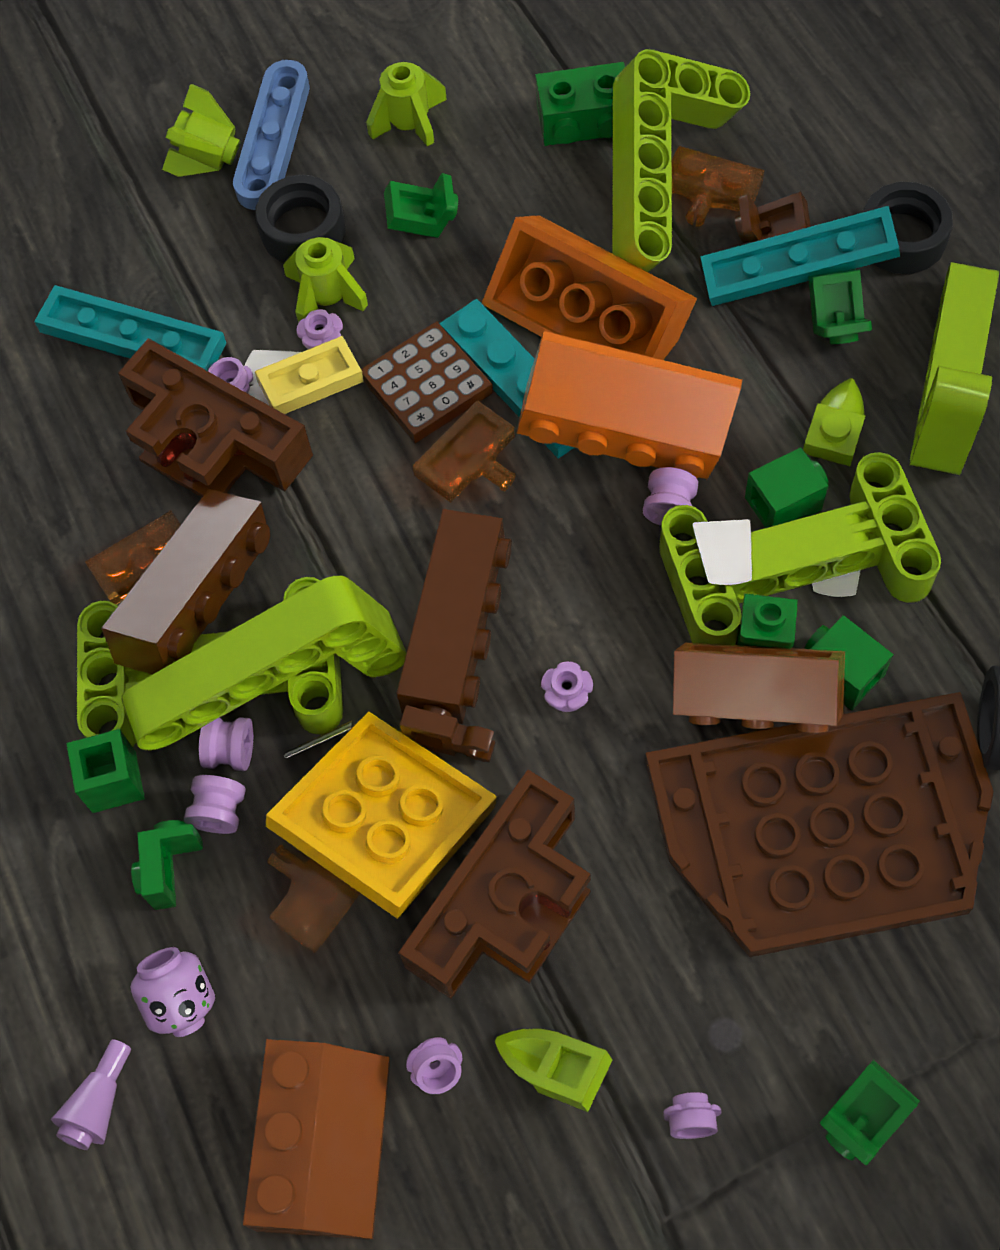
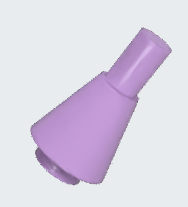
[51,1039,131,1150]

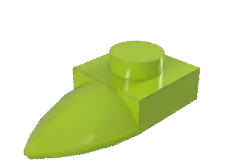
[803,378,865,466]
[495,1029,612,1112]

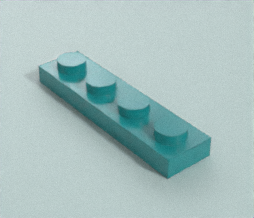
[700,206,900,306]
[34,285,226,371]
[439,298,574,459]

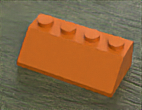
[482,215,697,360]
[517,331,742,479]

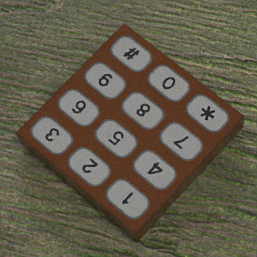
[361,321,493,444]

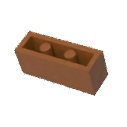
[673,642,845,733]

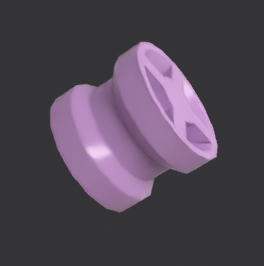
[643,467,699,525]
[199,717,254,771]
[184,775,246,834]

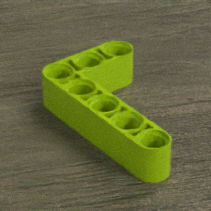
[612,49,750,272]
[909,262,999,475]
[122,576,407,750]

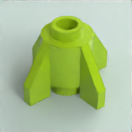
[366,62,447,146]
[162,84,240,177]
[283,237,368,323]

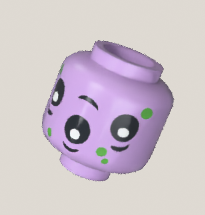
[130,947,215,1037]

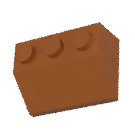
[243,1039,390,1240]

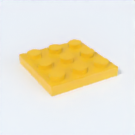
[266,711,497,919]

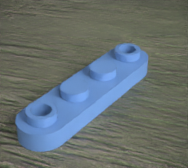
[233,60,310,210]

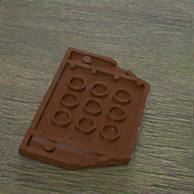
[645,692,994,957]

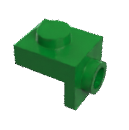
[384,173,458,238]
[808,269,872,344]
[737,594,798,649]
[131,820,203,910]
[820,1060,920,1165]

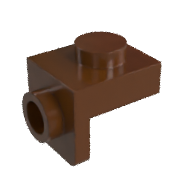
[735,192,811,243]

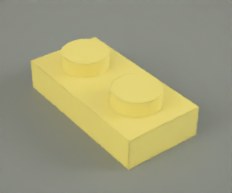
[255,336,363,414]

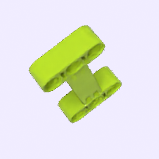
[659,452,941,645]
[77,577,343,747]

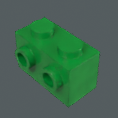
[535,62,625,146]

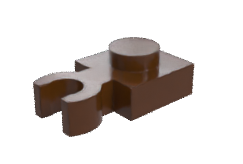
[400,705,496,763]

